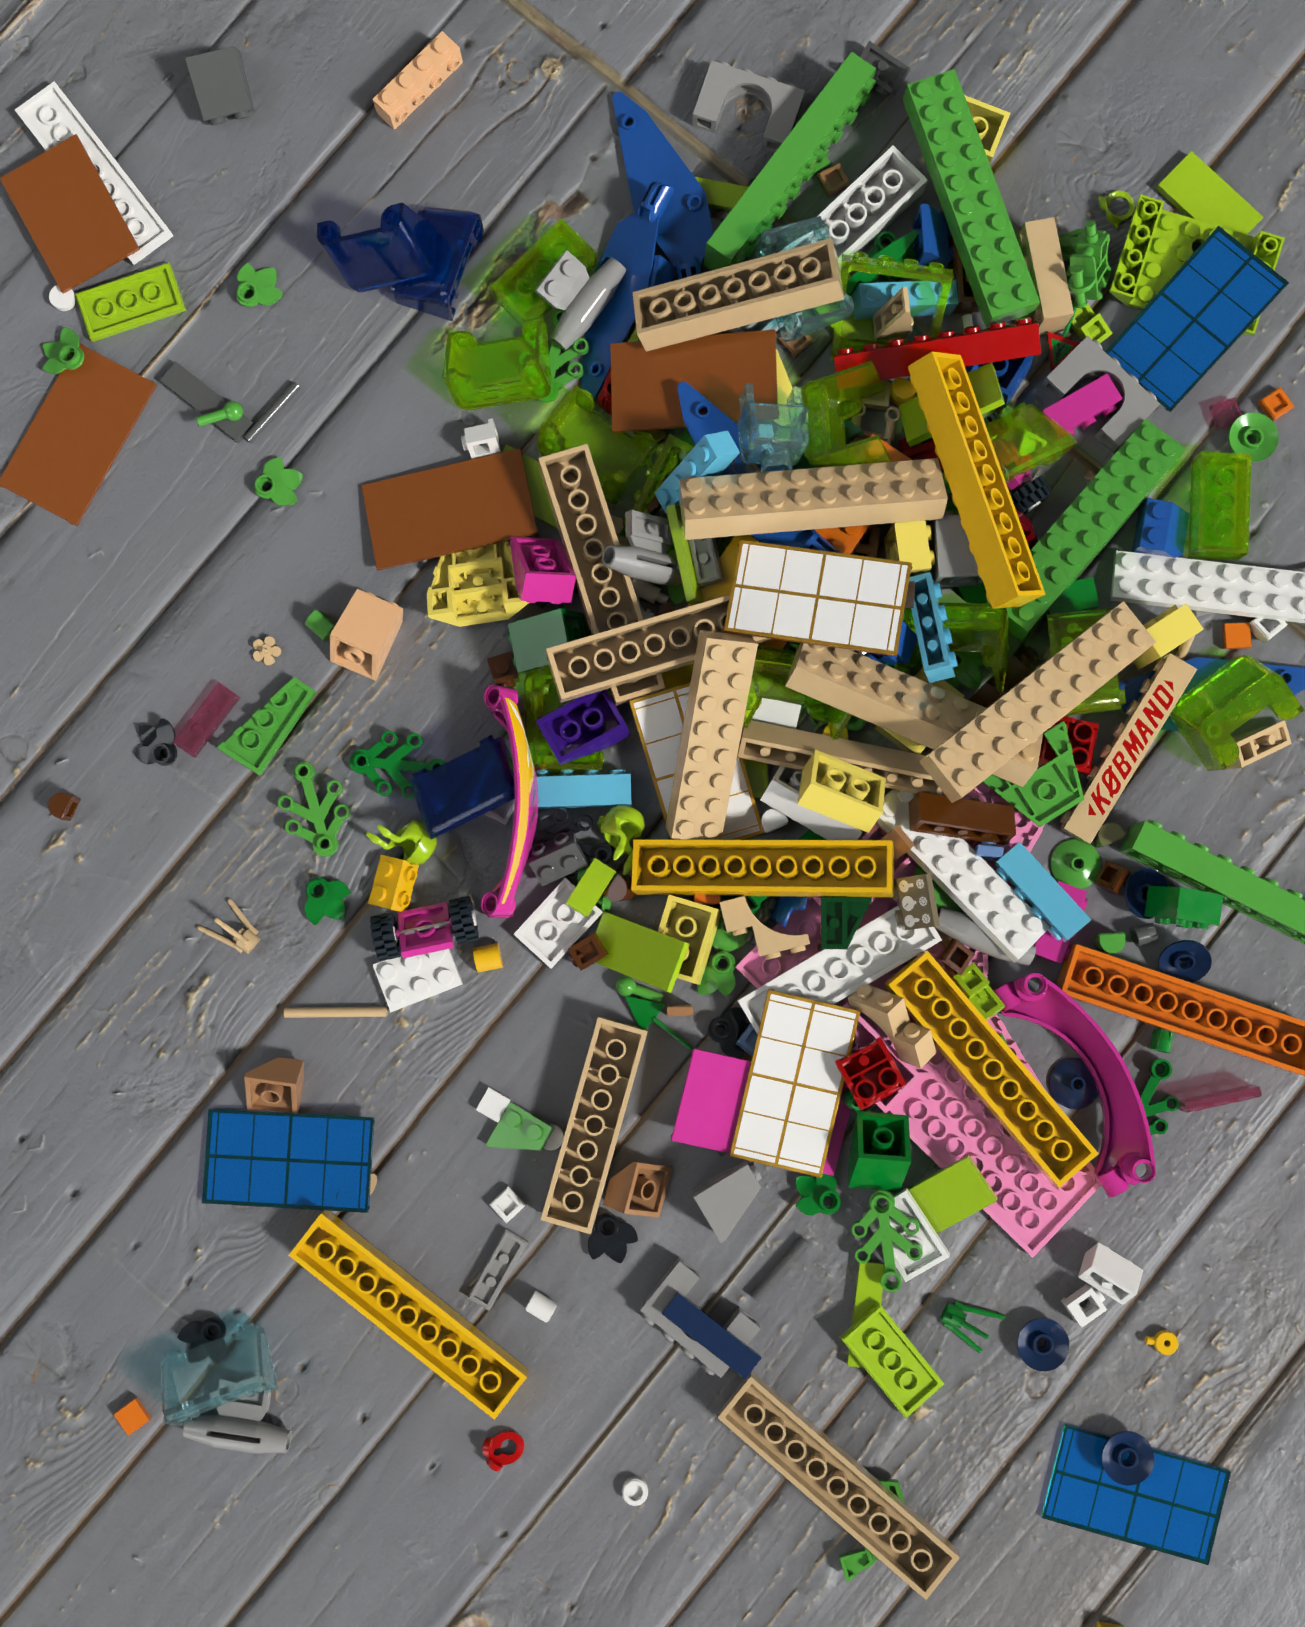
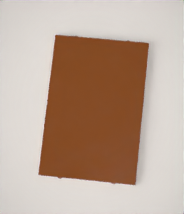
[0,134,140,294]

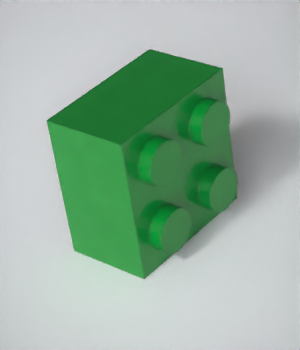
[1145,886,1223,930]

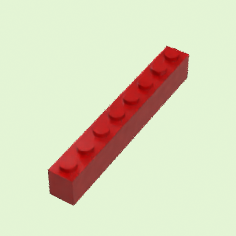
[832,317,1041,388]

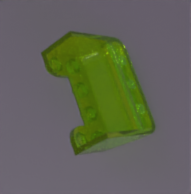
[1170,655,1305,771]

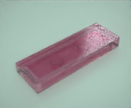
[174,682,241,758]
[1178,1085,1262,1113]

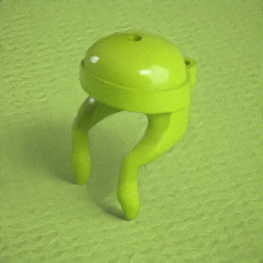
[597,805,645,876]
[366,818,437,865]

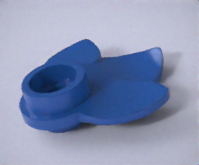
[770,896,807,927]

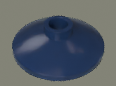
[1124,868,1169,919]
[1158,940,1212,983]
[1049,1058,1099,1109]
[1017,1318,1069,1371]
[1101,1431,1154,1486]

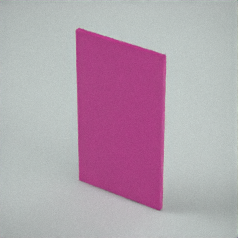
[671,1048,850,1176]

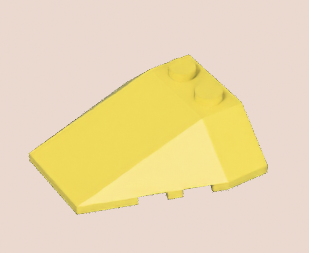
[427,541,528,627]

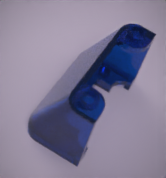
[317,202,436,292]
[391,206,484,321]
[410,735,515,840]

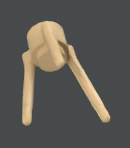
[197,899,260,954]

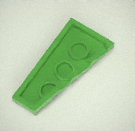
[217,677,317,776]

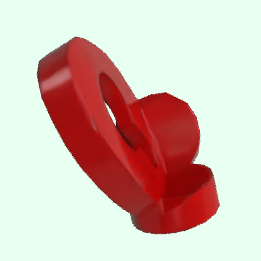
[482,1430,524,1472]

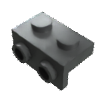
[860,41,911,96]
[528,830,588,886]

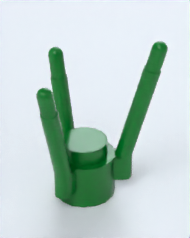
[940,1301,1005,1353]

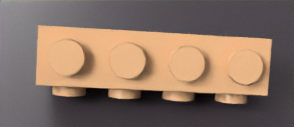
[372,31,463,130]

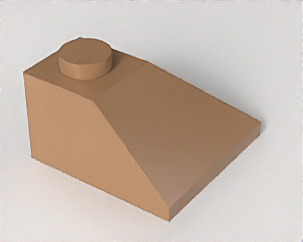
[244,1057,304,1113]
[603,1161,673,1218]

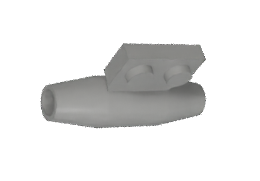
[534,250,626,351]
[602,510,682,585]
[935,907,1036,966]
[183,1376,292,1454]

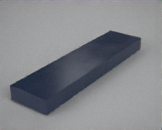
[662,1291,761,1379]

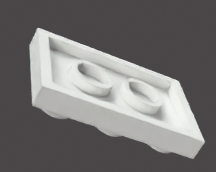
[514,878,603,969]
[373,949,463,1013]
[863,1188,950,1282]

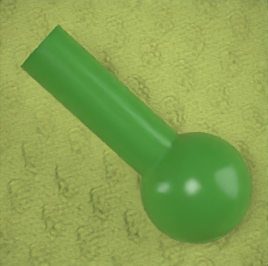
[195,401,243,427]
[616,976,663,1003]

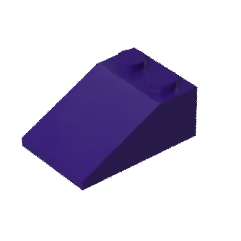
[536,689,630,765]

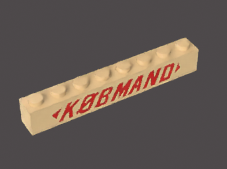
[1059,653,1197,844]

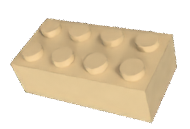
[1017,217,1074,336]

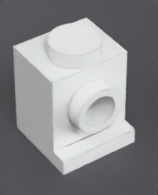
[461,418,501,459]
[1061,1284,1107,1328]

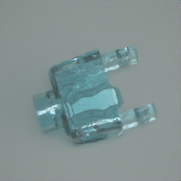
[737,384,809,472]

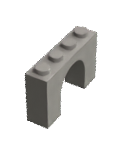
[692,60,805,153]
[1041,336,1160,453]
[640,1257,761,1378]

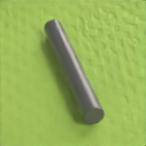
[244,381,301,443]
[750,1236,809,1302]

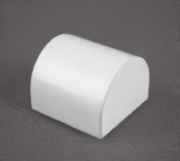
[1250,618,1288,643]
[761,808,789,834]
[525,1290,558,1322]

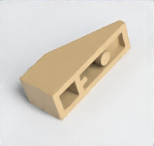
[872,287,914,340]
[1211,720,1292,770]

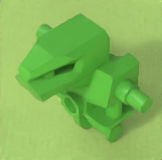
[1058,220,1113,308]

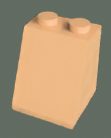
[330,589,403,681]

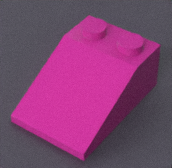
[510,536,576,604]

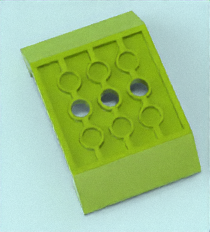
[1109,194,1285,335]

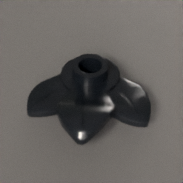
[134,718,177,766]
[708,1007,749,1058]
[588,1213,638,1263]
[177,1317,227,1365]

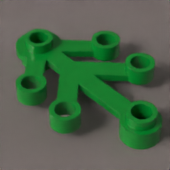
[349,731,449,799]
[1131,1058,1180,1135]

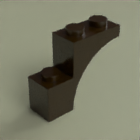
[969,644,1041,708]

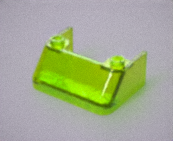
[800,361,892,467]
[894,603,1009,692]
[742,646,852,740]

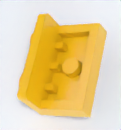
[368,855,419,912]

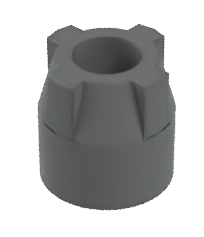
[1130,923,1158,947]

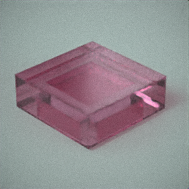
[1209,397,1242,430]

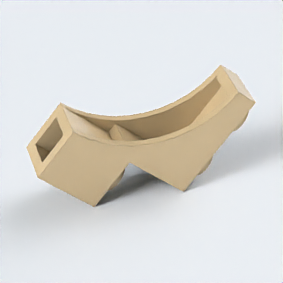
[719,896,810,960]
[848,984,936,1069]

